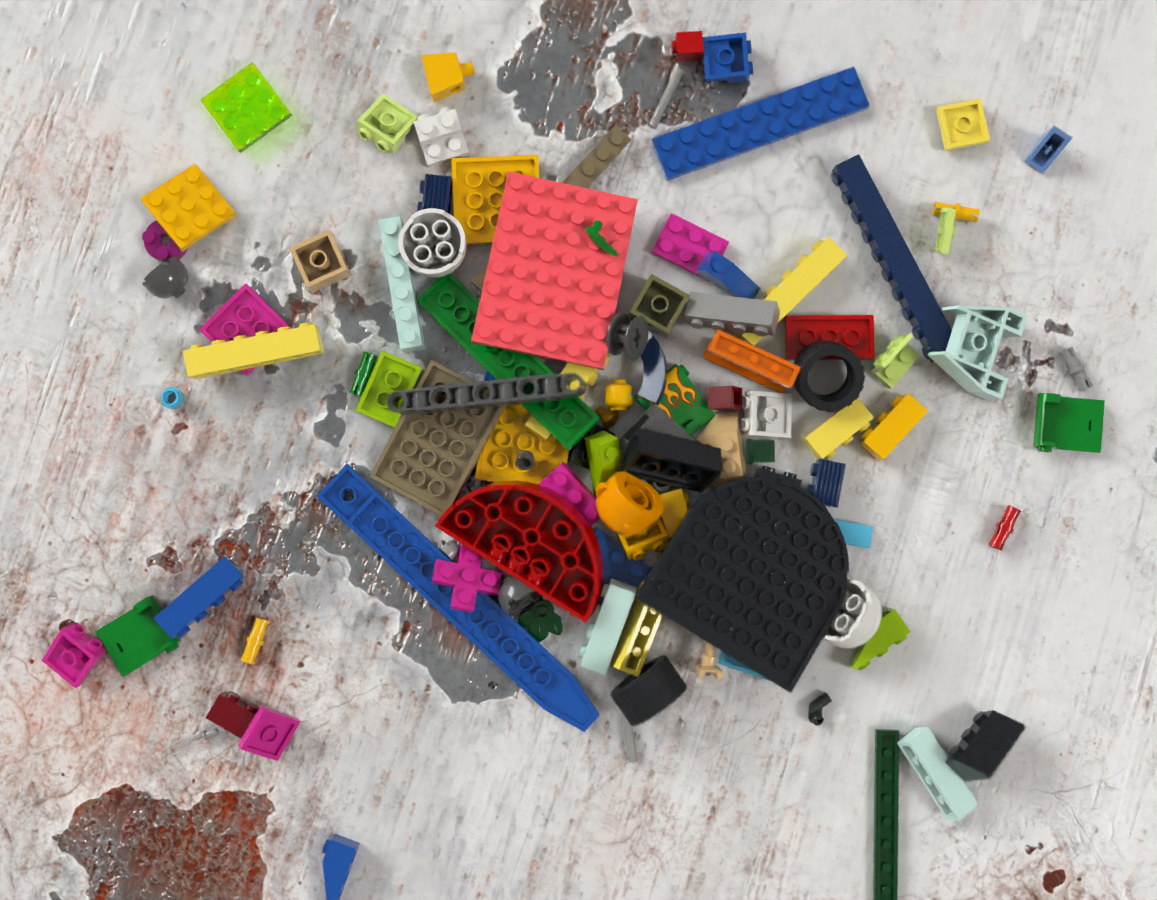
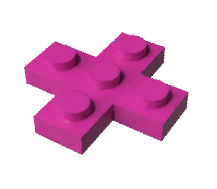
[432,544,502,613]

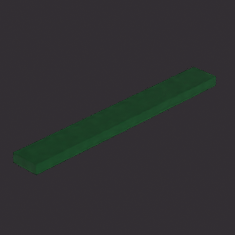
[873,729,899,900]

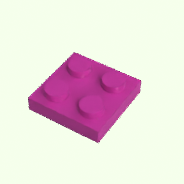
[238,706,300,761]

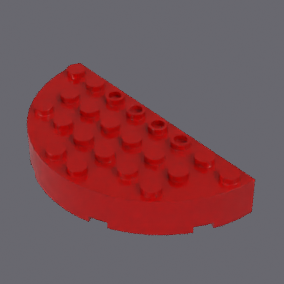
[435,481,604,623]

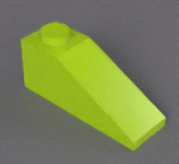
[585,430,621,496]

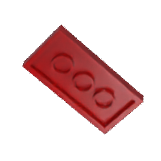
[784,315,875,360]

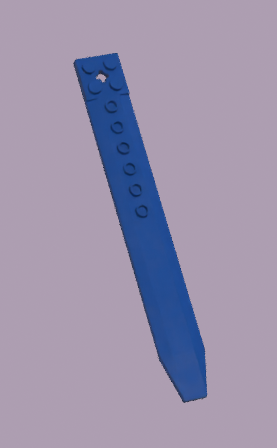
[317,464,600,732]

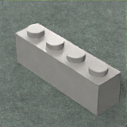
[684,292,780,337]

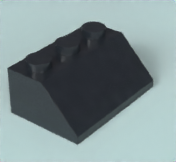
[945,710,1026,782]

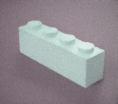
[578,578,636,675]
[897,727,978,821]

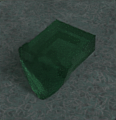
[745,438,775,465]

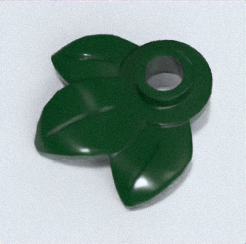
[519,600,563,642]

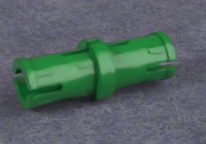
[349,351,377,397]

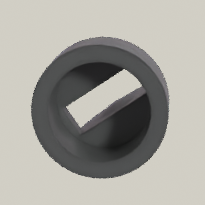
[516,450,534,470]

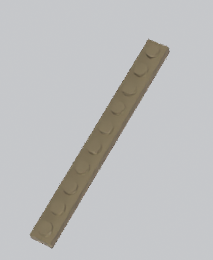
[471,125,632,292]

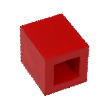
[671,31,704,62]

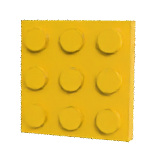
[140,164,236,252]

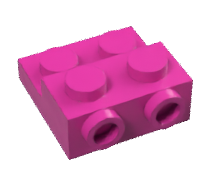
[42,623,107,688]

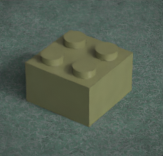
[629,274,690,338]

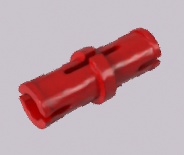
[988,505,1021,551]

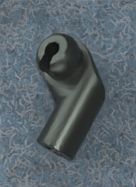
[808,692,832,726]

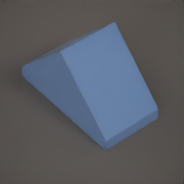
[1025,125,1072,173]

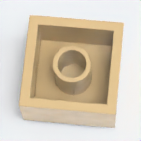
[289,230,352,293]

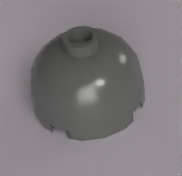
[142,256,189,299]
[498,575,543,617]

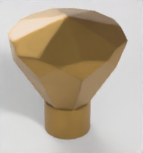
[595,406,620,429]

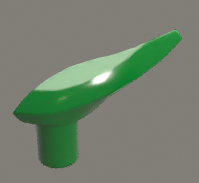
[585,220,619,257]

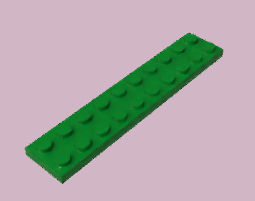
[416,273,601,451]

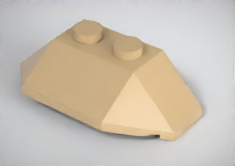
[696,411,747,489]

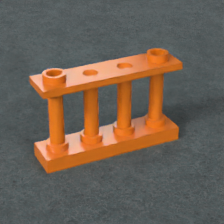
[703,329,801,393]

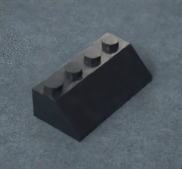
[620,428,722,493]

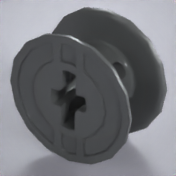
[606,312,649,360]

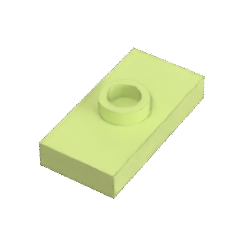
[935,207,956,254]

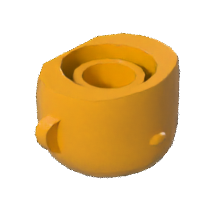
[596,471,664,536]

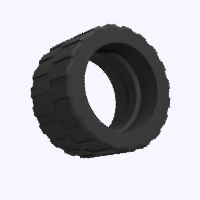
[793,340,865,412]
[610,655,687,726]

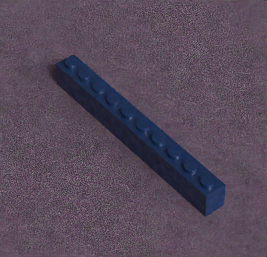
[831,154,952,363]

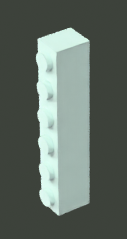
[378,216,426,353]

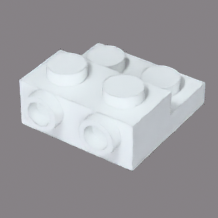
[414,107,469,168]
[740,391,792,438]

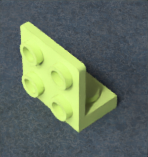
[870,333,920,389]

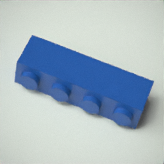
[153,556,245,639]

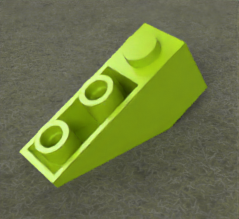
[849,608,911,670]

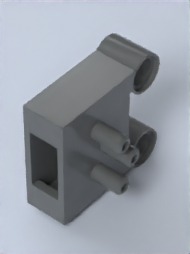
[619,403,700,491]

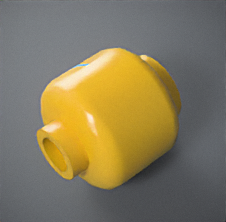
[605,379,633,412]

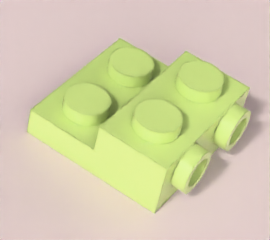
[357,94,418,155]

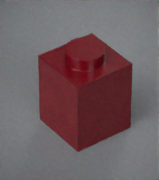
[706,385,742,411]

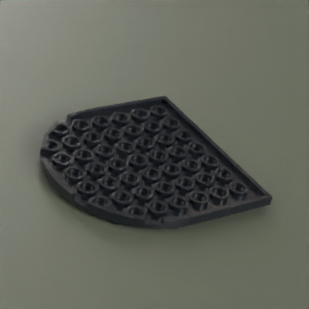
[635,477,849,693]

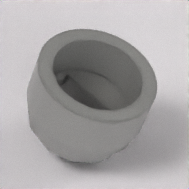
[440,542,459,561]

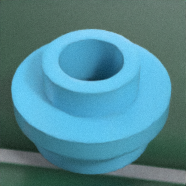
[161,387,184,409]

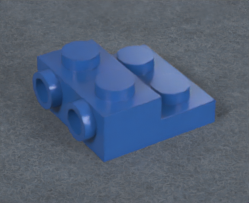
[703,32,753,83]

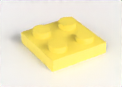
[936,99,990,151]

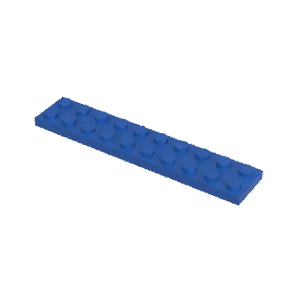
[652,67,870,181]

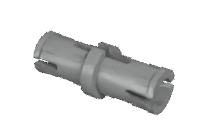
[1059,347,1093,392]

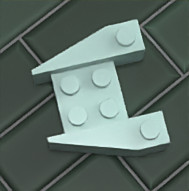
[928,305,1028,400]

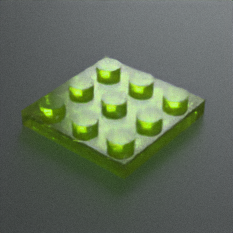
[200,62,293,153]

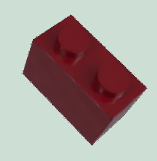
[206,691,259,739]

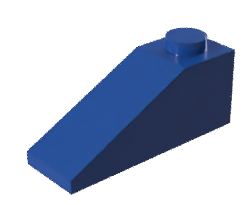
[696,251,761,299]
[322,834,360,900]

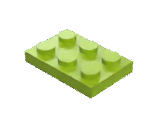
[355,351,423,428]

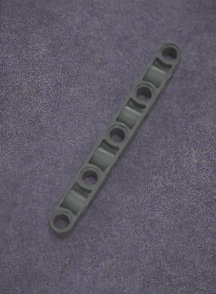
[387,373,587,415]

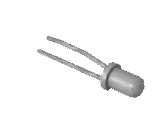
[169,727,219,756]

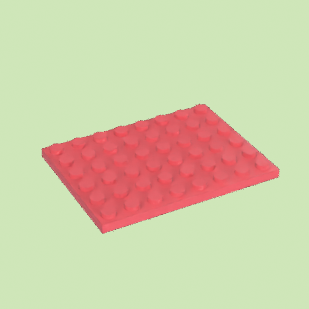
[471,172,638,370]

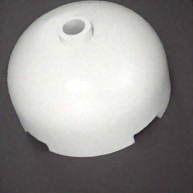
[398,208,467,278]
[823,579,882,648]

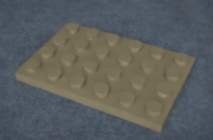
[369,360,506,516]

